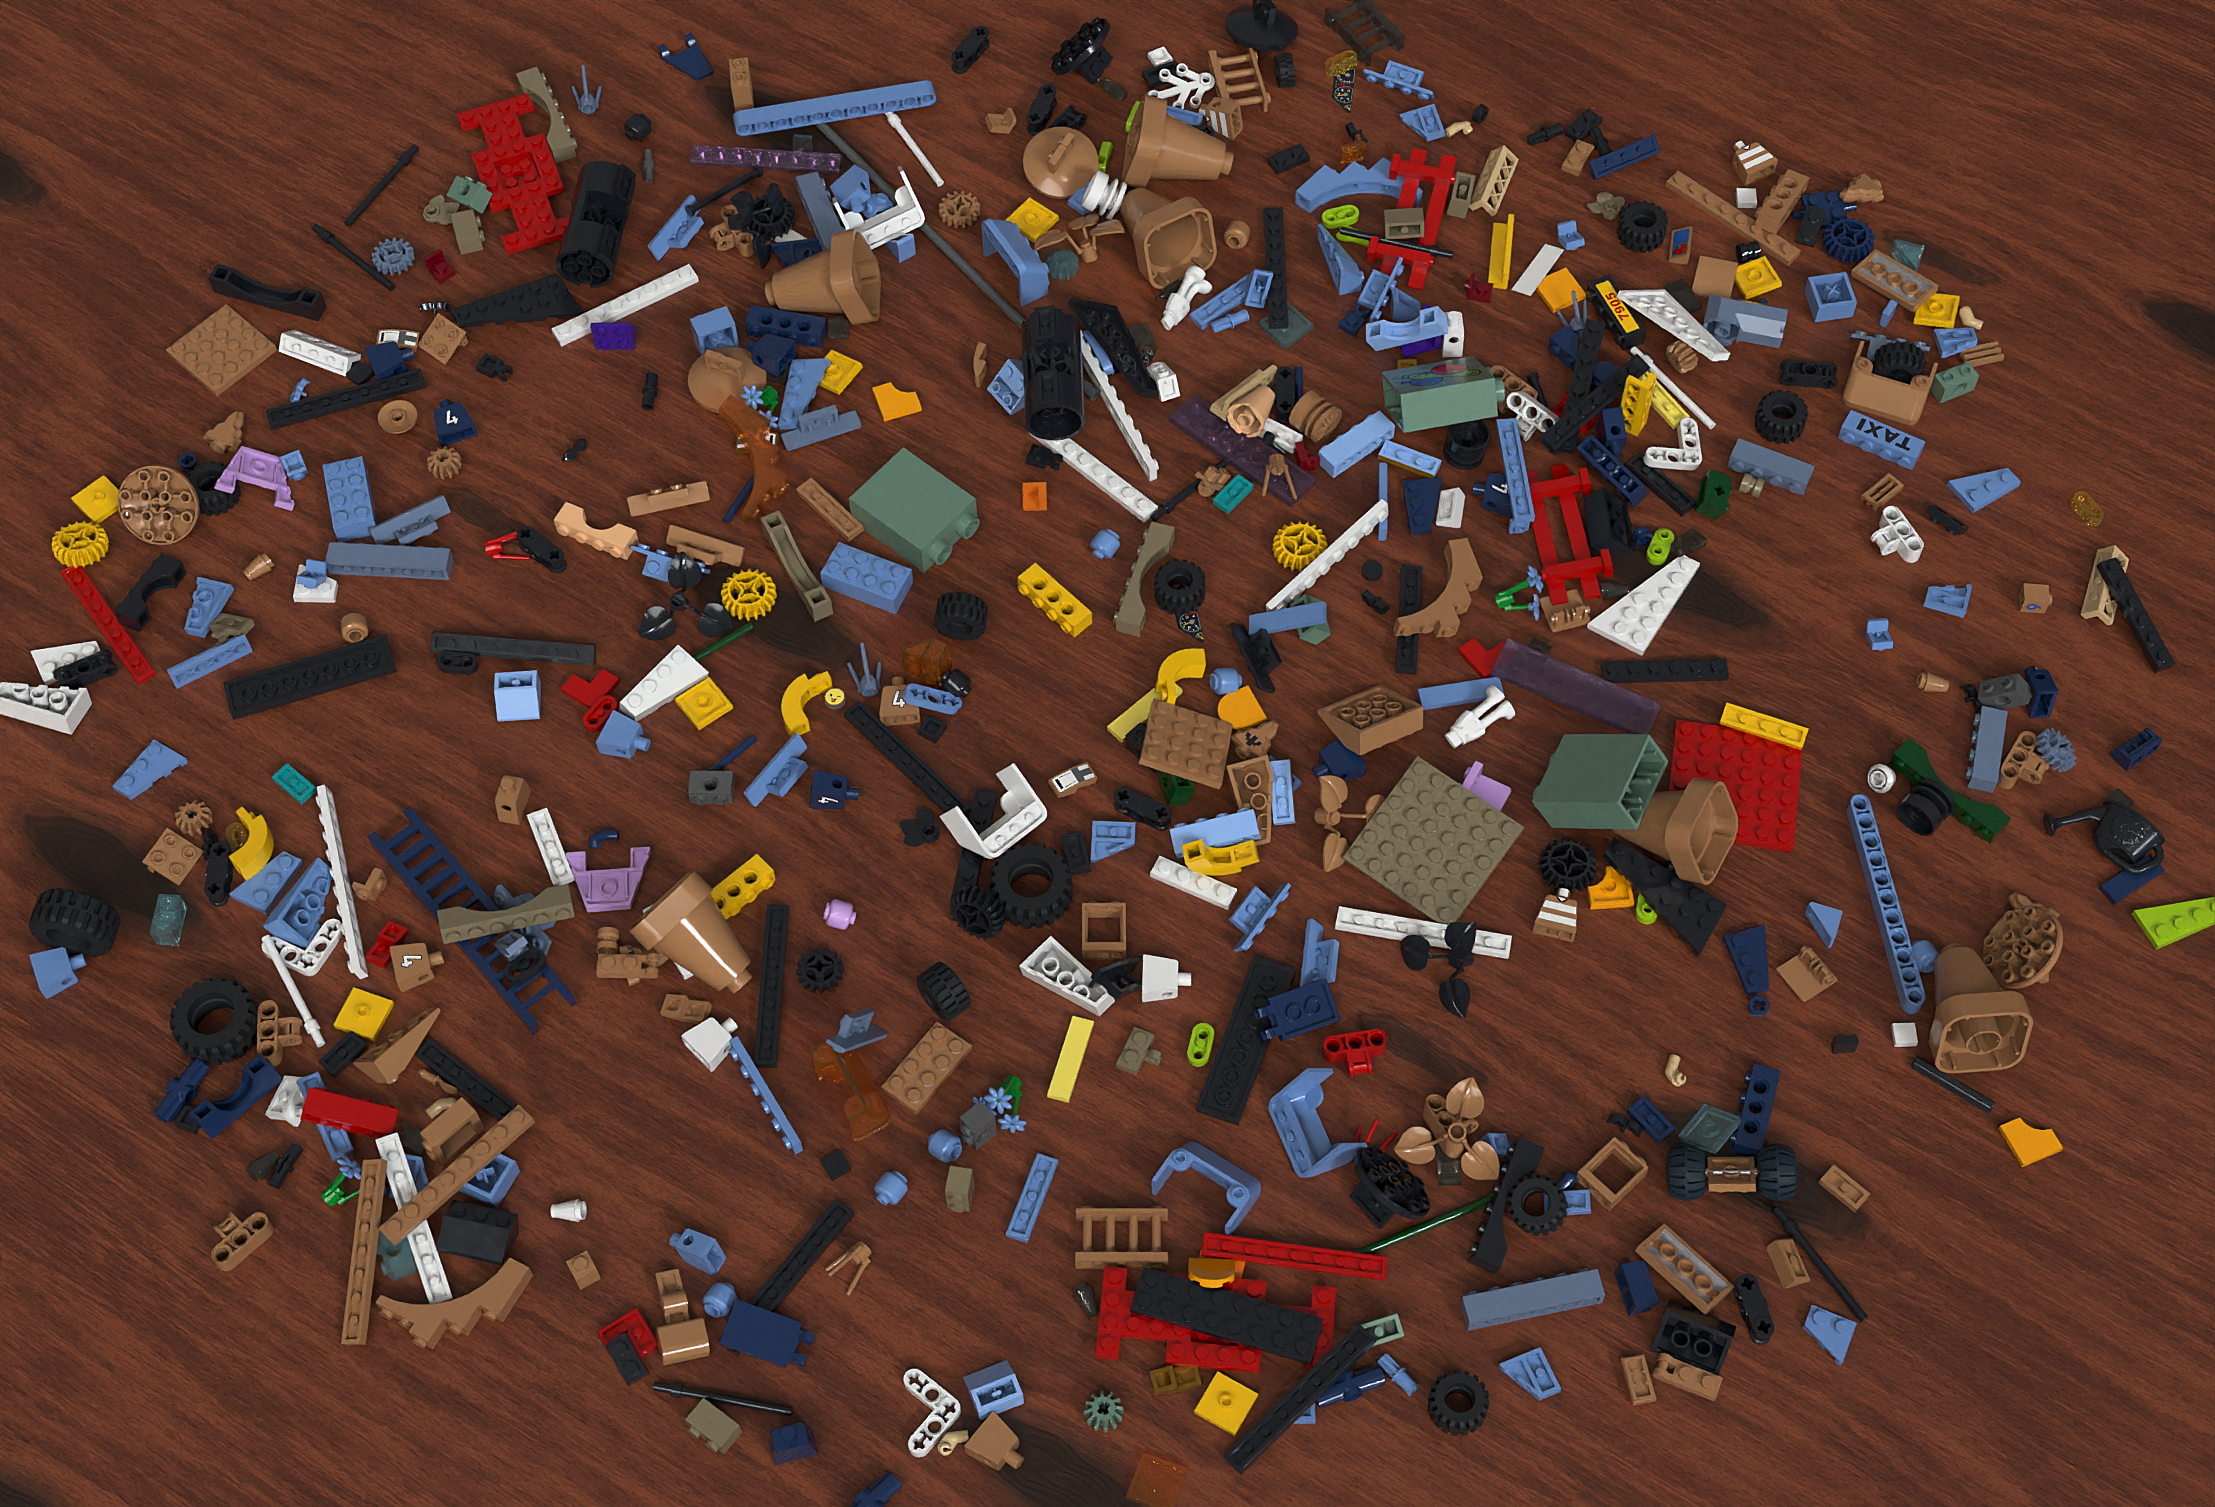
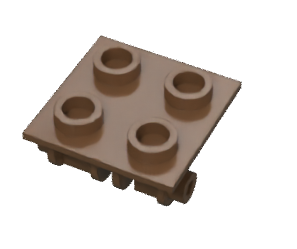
[417,313,468,365]
[1539,589,1591,633]
[142,828,204,886]
[1775,946,1838,1003]

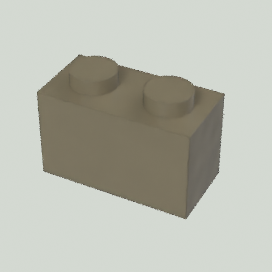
[1447,171,1475,219]
[1384,207,1424,239]
[451,209,485,255]
[945,1166,975,1213]
[685,1398,742,1454]

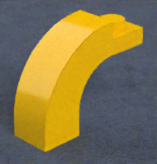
[1155,648,1206,705]
[781,671,833,738]
[229,807,274,881]
[1182,839,1260,876]

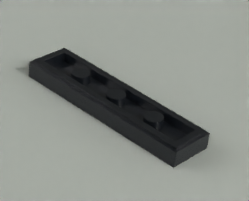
[1624,453,1696,517]

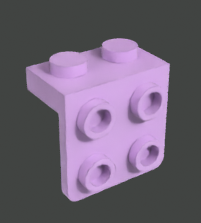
[1459,761,1511,811]

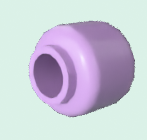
[823,899,856,930]

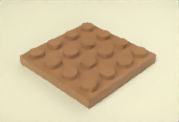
[166,304,277,397]
[1138,699,1233,789]

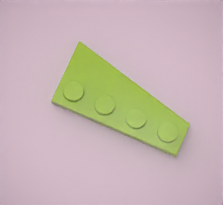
[2132,897,2215,950]

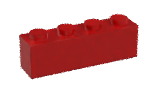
[300,1087,399,1139]

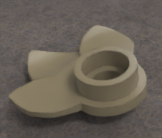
[1587,192,1625,220]
[423,195,460,225]

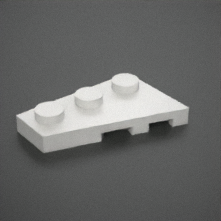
[31,641,104,685]

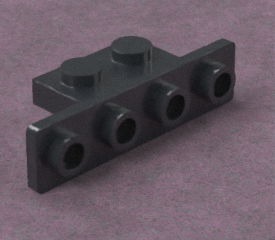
[1229,623,1282,693]
[1088,954,1142,999]

